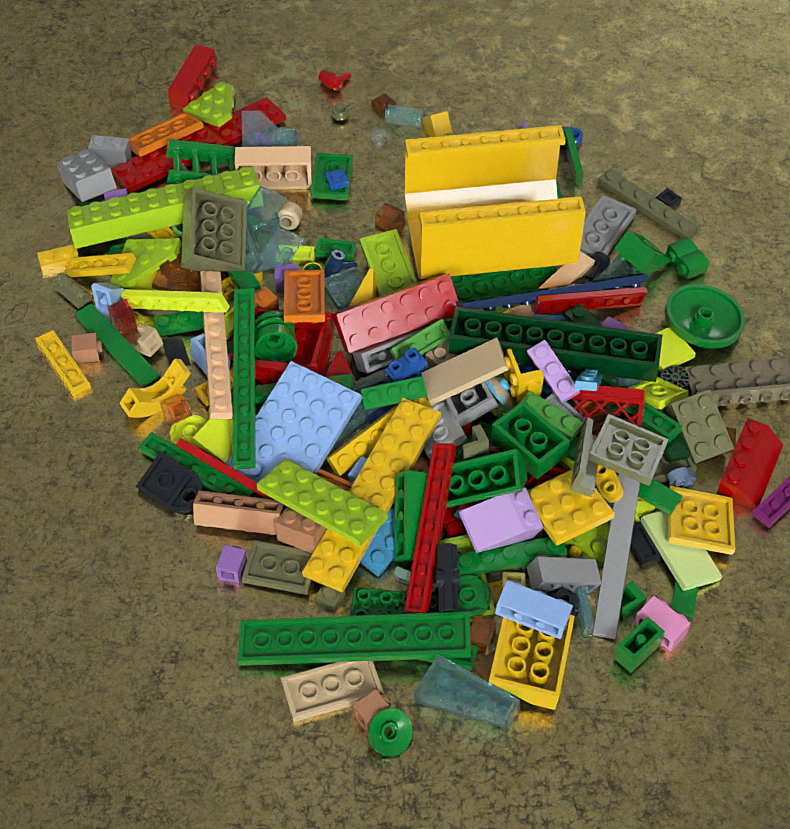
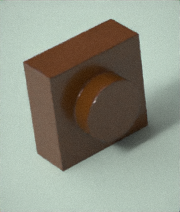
[371,93,396,115]

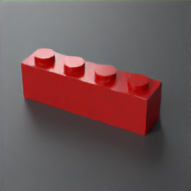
[168,45,218,107]

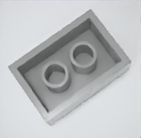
[56,149,116,202]

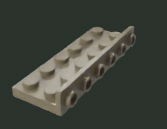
[683,357,790,406]

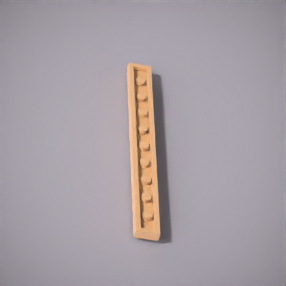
[200,271,232,419]

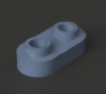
[667,467,697,489]

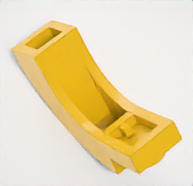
[119,359,191,418]

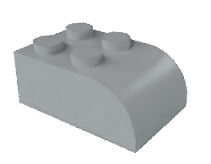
[446,381,499,427]

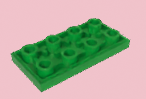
[350,587,439,616]

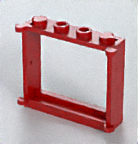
[229,307,333,381]

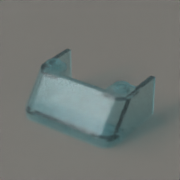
[245,186,304,274]

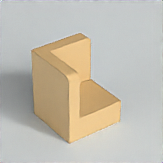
[134,324,163,357]

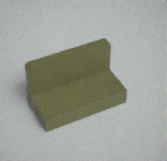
[462,424,489,461]

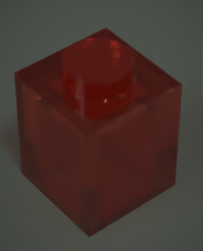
[108,299,137,334]

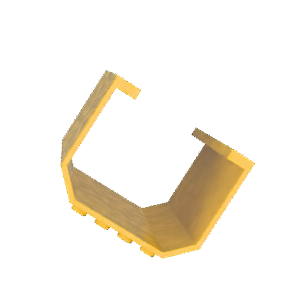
[405,125,586,279]

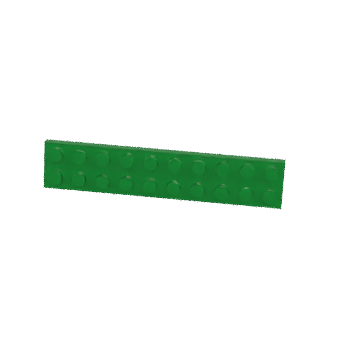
[238,611,471,666]

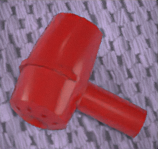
[318,70,351,91]

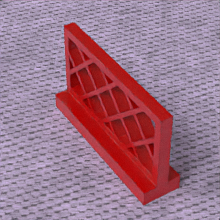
[571,386,646,437]

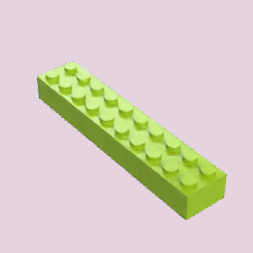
[67,166,263,249]

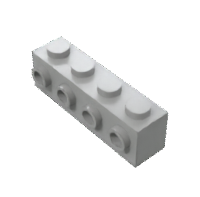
[352,325,430,374]

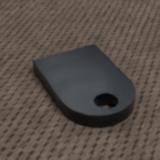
[135,451,204,514]

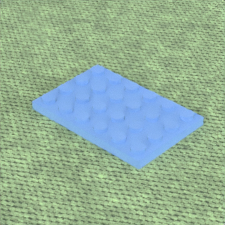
[226,361,363,483]

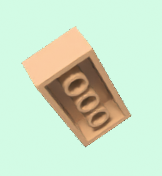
[235,146,312,190]

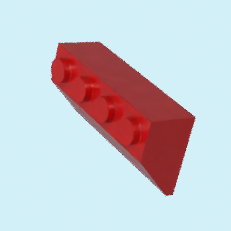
[716,418,784,510]

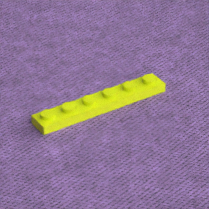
[120,289,230,313]

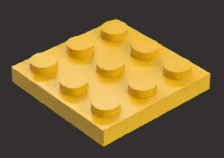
[527,469,615,546]
[668,486,736,555]

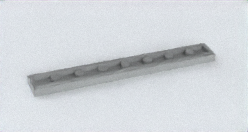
[593,473,640,639]

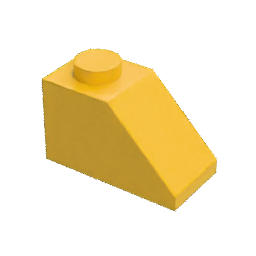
[421,111,453,137]

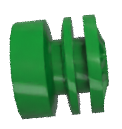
[255,311,298,363]

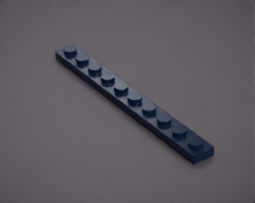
[456,273,647,311]

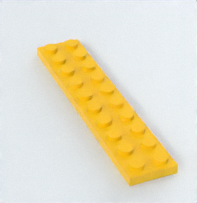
[302,398,442,593]

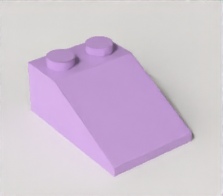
[459,488,544,553]

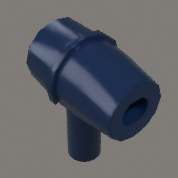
[324,250,357,278]

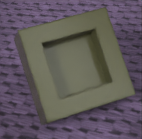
[314,585,345,611]

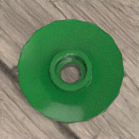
[368,708,413,757]

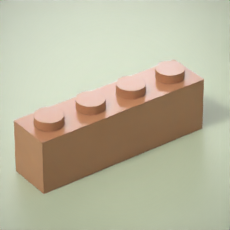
[193,491,285,535]

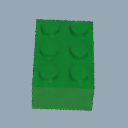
[491,401,570,480]

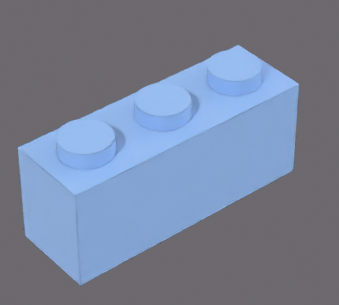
[495,580,573,639]

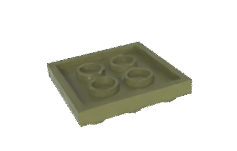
[588,414,669,486]

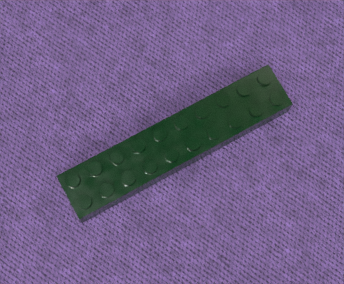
[448,307,663,382]

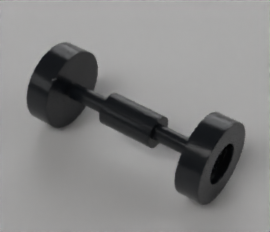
[575,252,610,292]

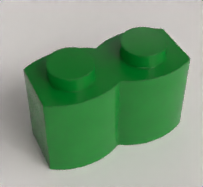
[666,237,709,280]

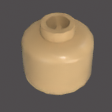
[276,202,303,230]

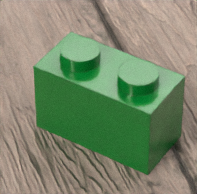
[614,617,665,673]

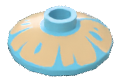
[485,376,512,407]

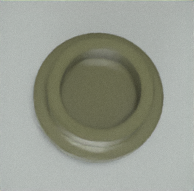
[331,104,349,120]

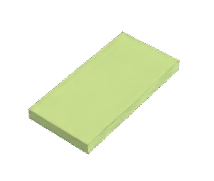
[640,511,723,591]

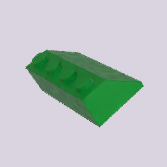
[446,449,527,508]

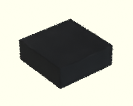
[655,188,682,209]

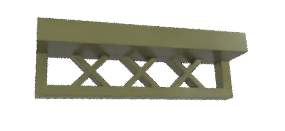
[570,418,598,497]

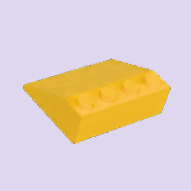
[489,615,575,710]

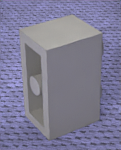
[88,135,131,166]

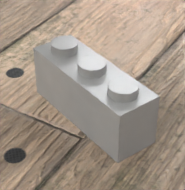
[527,555,602,593]

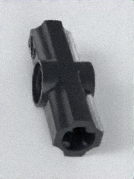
[436,543,460,613]

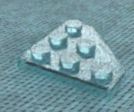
[242,111,296,147]

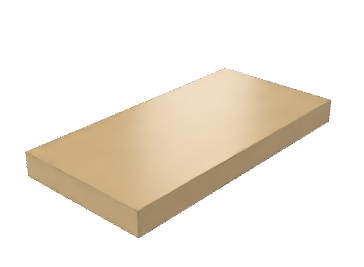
[422,338,508,405]
[281,661,384,722]

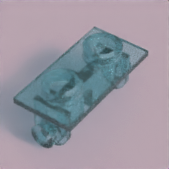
[385,104,424,128]

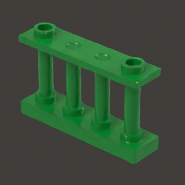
[166,139,236,185]

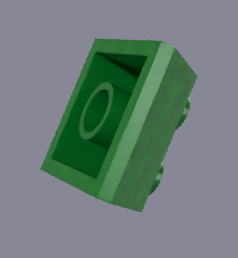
[614,230,671,275]

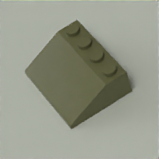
[181,188,247,271]

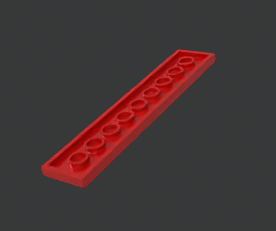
[111,97,286,194]

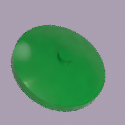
[664,284,745,348]

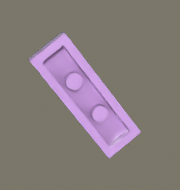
[527,340,580,404]

